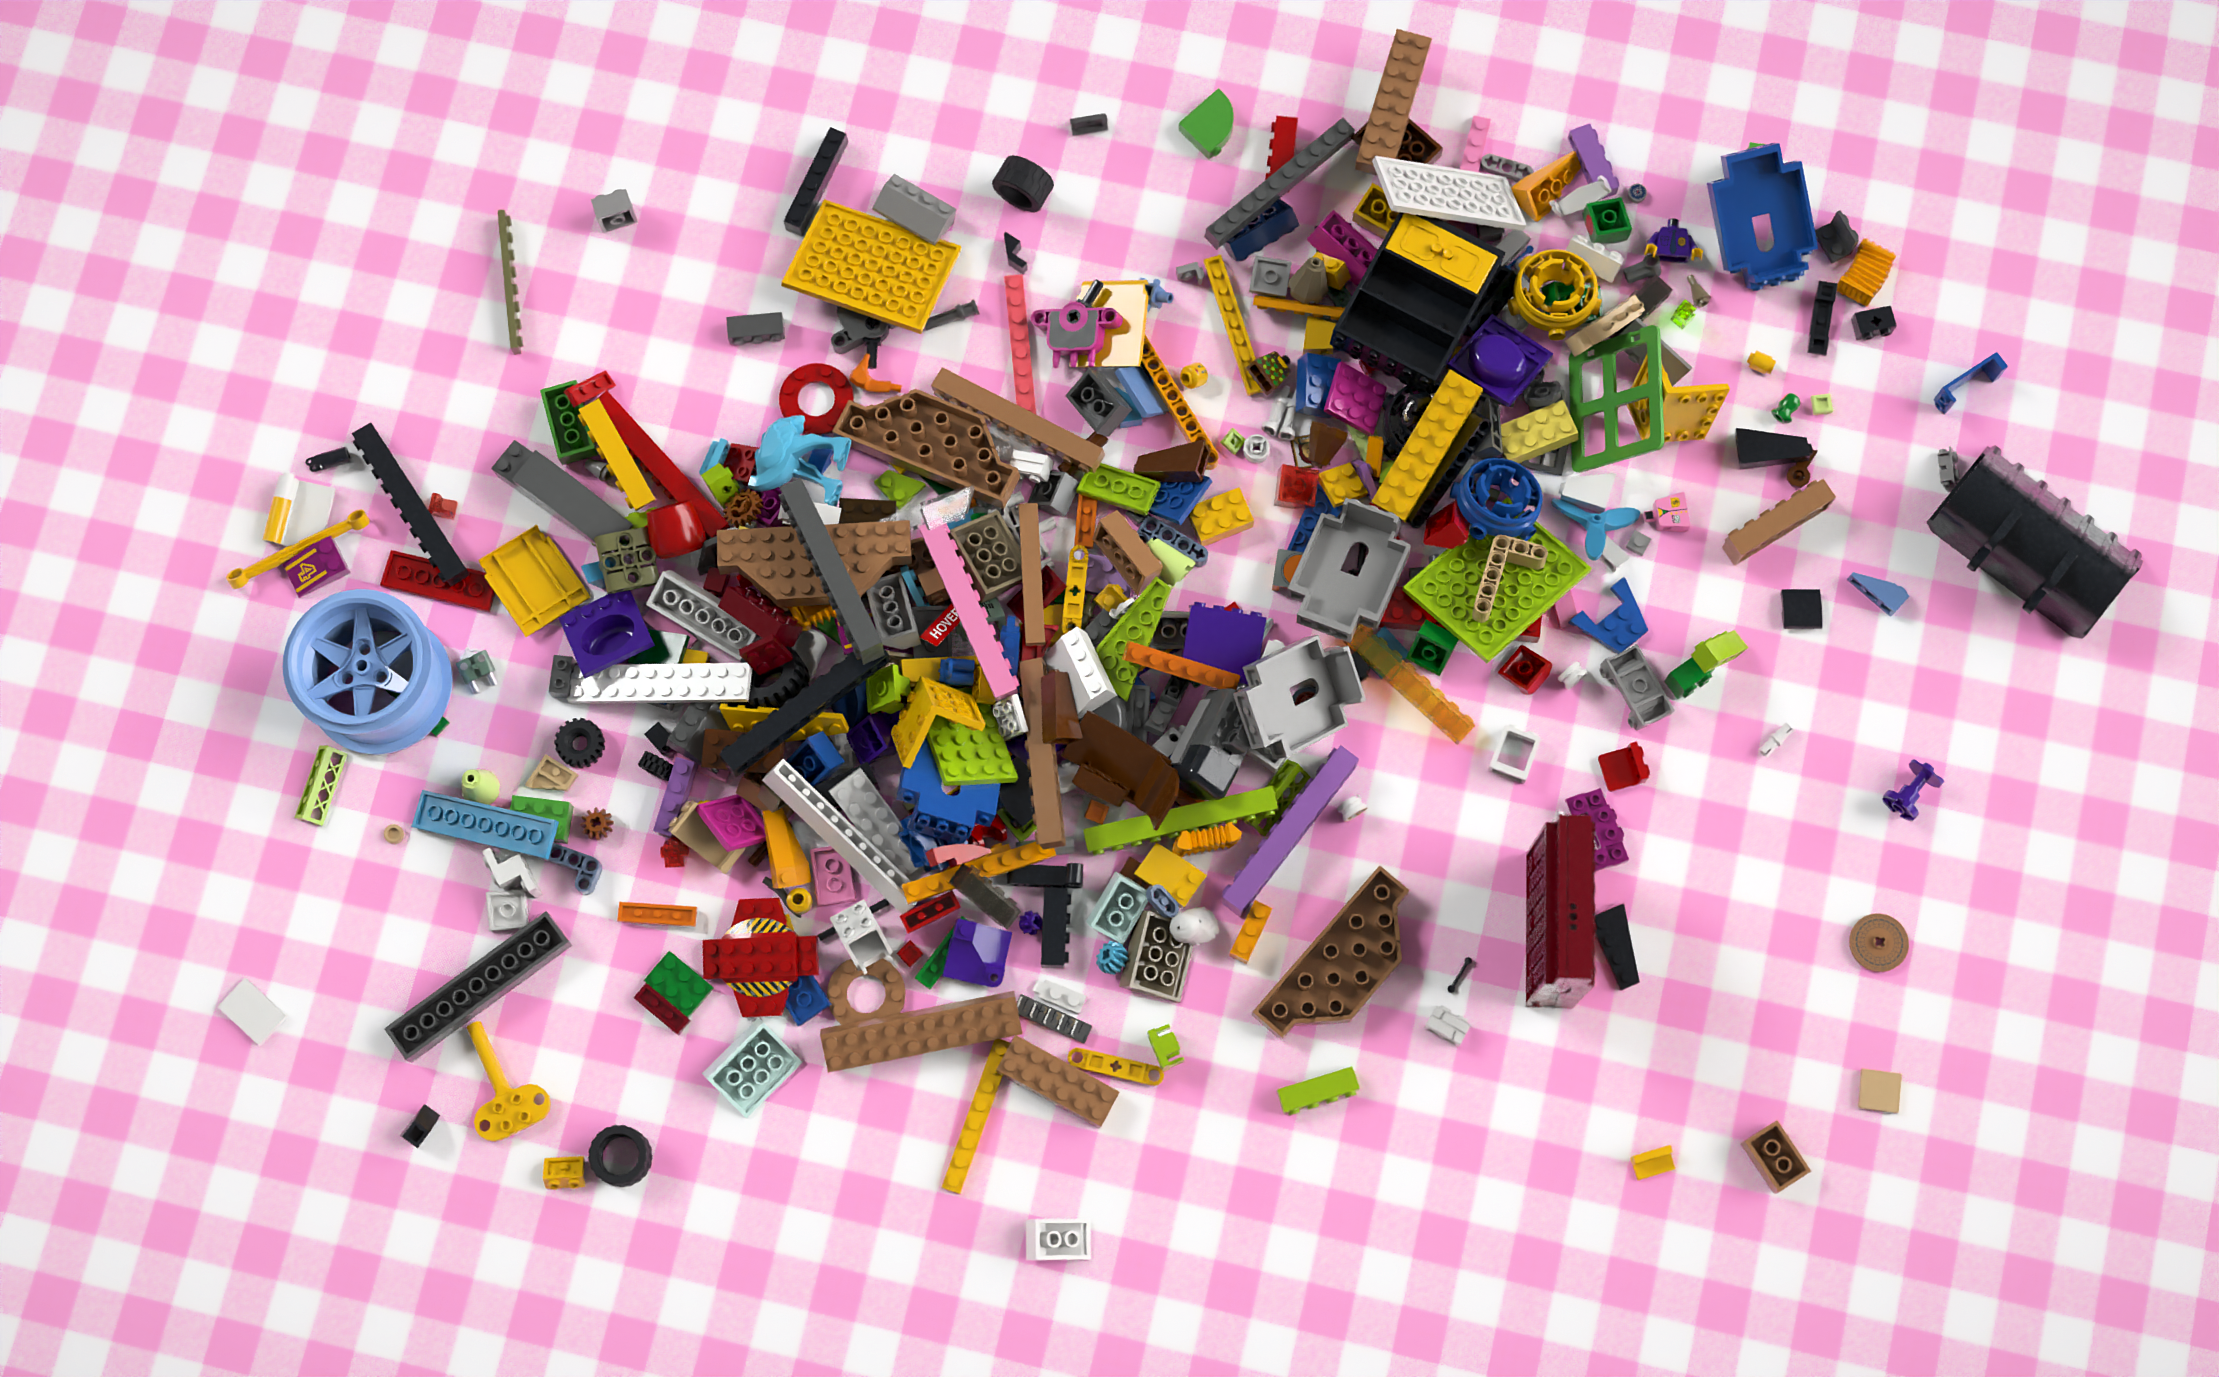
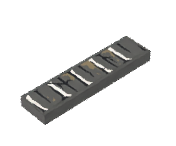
[1017,994,1092,1044]

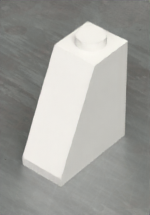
[1558,473,1616,513]

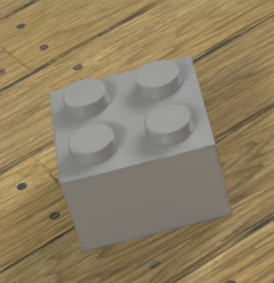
[591,188,638,233]

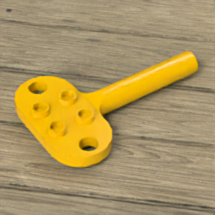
[466,1021,551,1142]

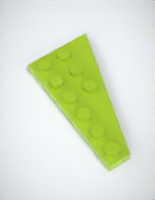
[1095,576,1172,701]

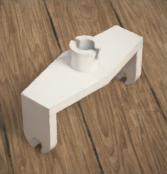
[1549,175,1612,218]

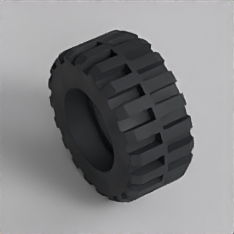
[740,646,810,709]

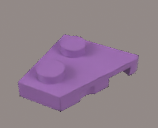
[1351,459,1379,500]

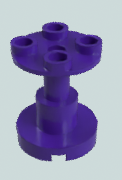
[1882,759,1945,821]

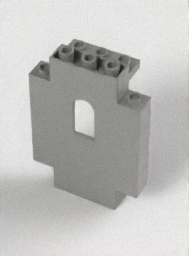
[1287,498,1411,642]
[1233,635,1366,759]

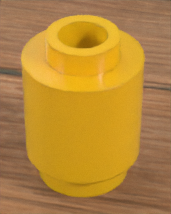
[1747,350,1776,374]

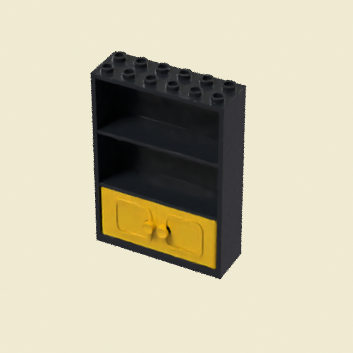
[1330,212,1506,394]

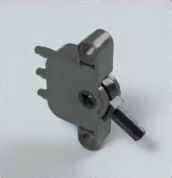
[831,305,898,369]

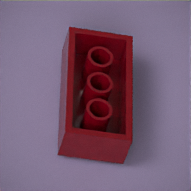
[718,586,803,647]

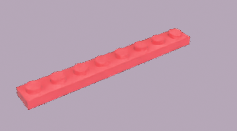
[1004,274,1036,414]

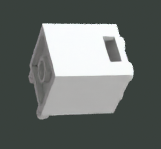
[830,899,893,974]

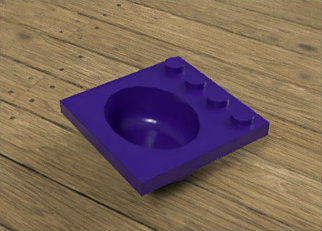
[1447,314,1554,408]
[559,590,655,679]

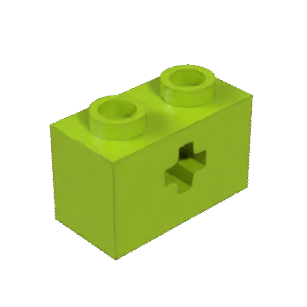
[701,463,741,509]

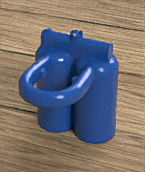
[938,658,975,687]

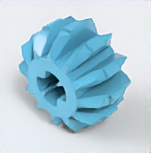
[1096,941,1129,975]

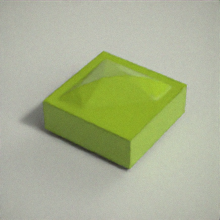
[1220,428,1246,455]

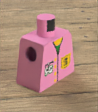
[1643,492,1691,532]

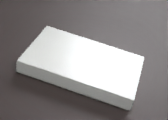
[217,978,288,1046]

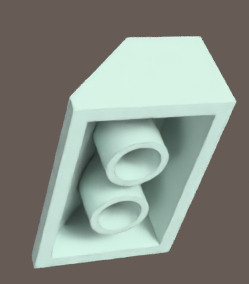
[1086,871,1148,944]

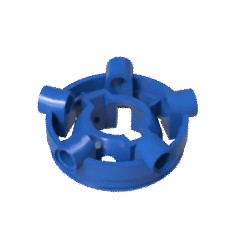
[1449,458,1543,541]

